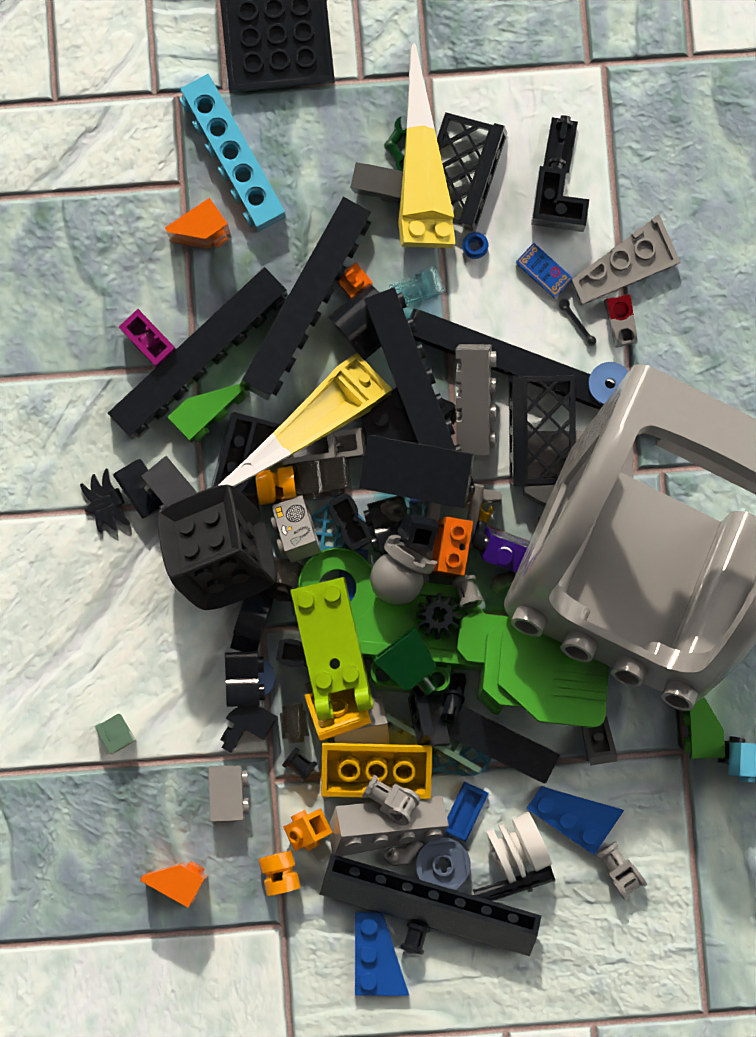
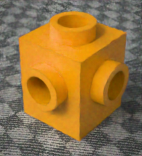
[283,808,333,851]

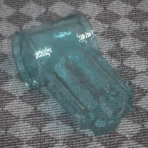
[389,266,446,304]

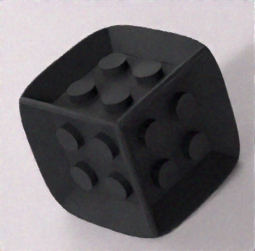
[158,484,276,610]

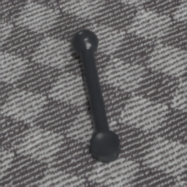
[559,299,597,346]

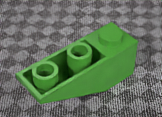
[168,384,249,443]
[682,697,725,759]

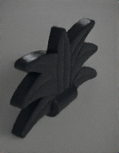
[80,468,131,533]

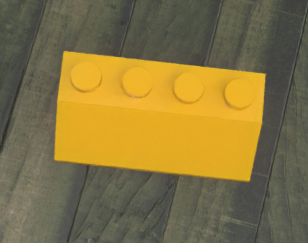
[321,743,432,799]

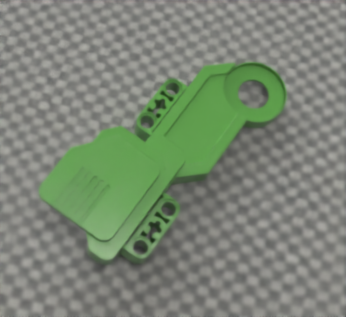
[298,548,609,728]

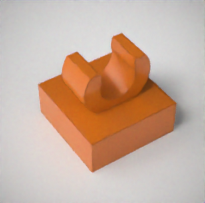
[335,262,373,298]

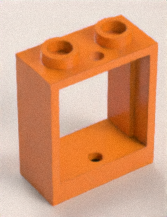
[430,516,473,578]

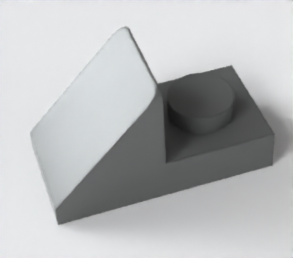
[581,716,617,766]

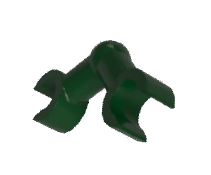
[384,117,406,172]

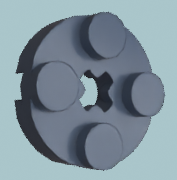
[416,837,471,890]

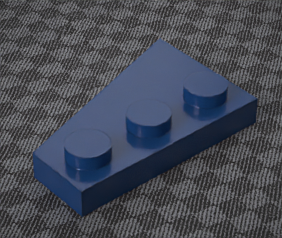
[526,786,624,855]
[355,912,409,996]

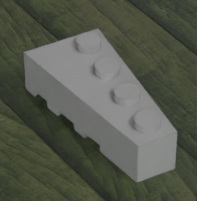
[456,344,497,455]
[329,795,449,857]

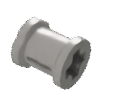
[452,575,483,609]

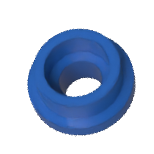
[462,232,489,259]

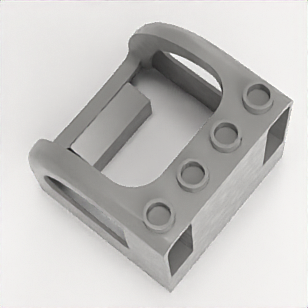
[504,364,756,711]

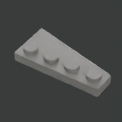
[571,214,680,305]

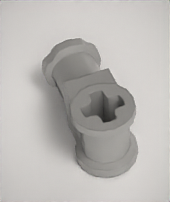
[362,775,421,825]
[596,842,647,900]

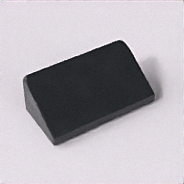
[113,459,163,519]

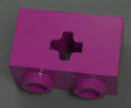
[119,309,176,368]

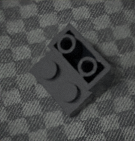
[328,283,381,360]

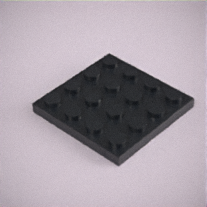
[220,0,335,93]

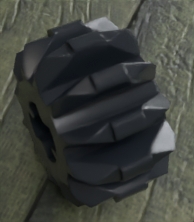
[415,593,462,640]

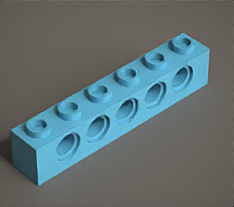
[179,73,286,232]

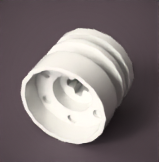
[486,812,552,883]

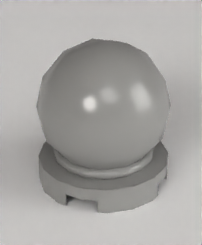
[370,535,438,605]

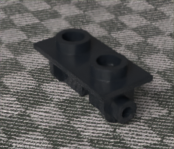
[543,115,578,174]

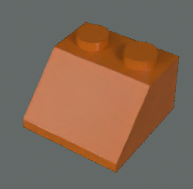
[165,197,231,249]
[140,861,208,908]

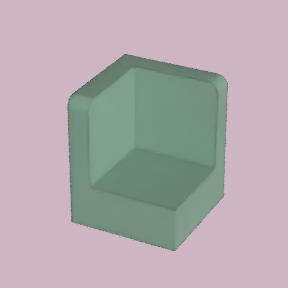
[94,713,136,754]

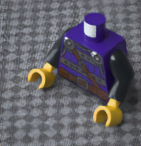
[471,503,530,572]

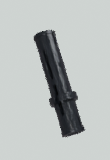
[473,865,556,901]

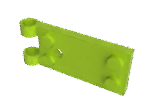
[291,577,374,721]

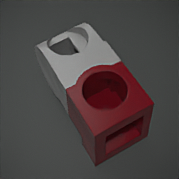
[604,294,637,348]

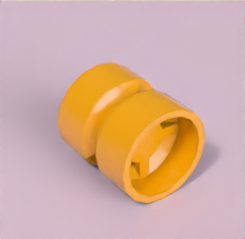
[255,466,297,506]
[258,850,301,896]

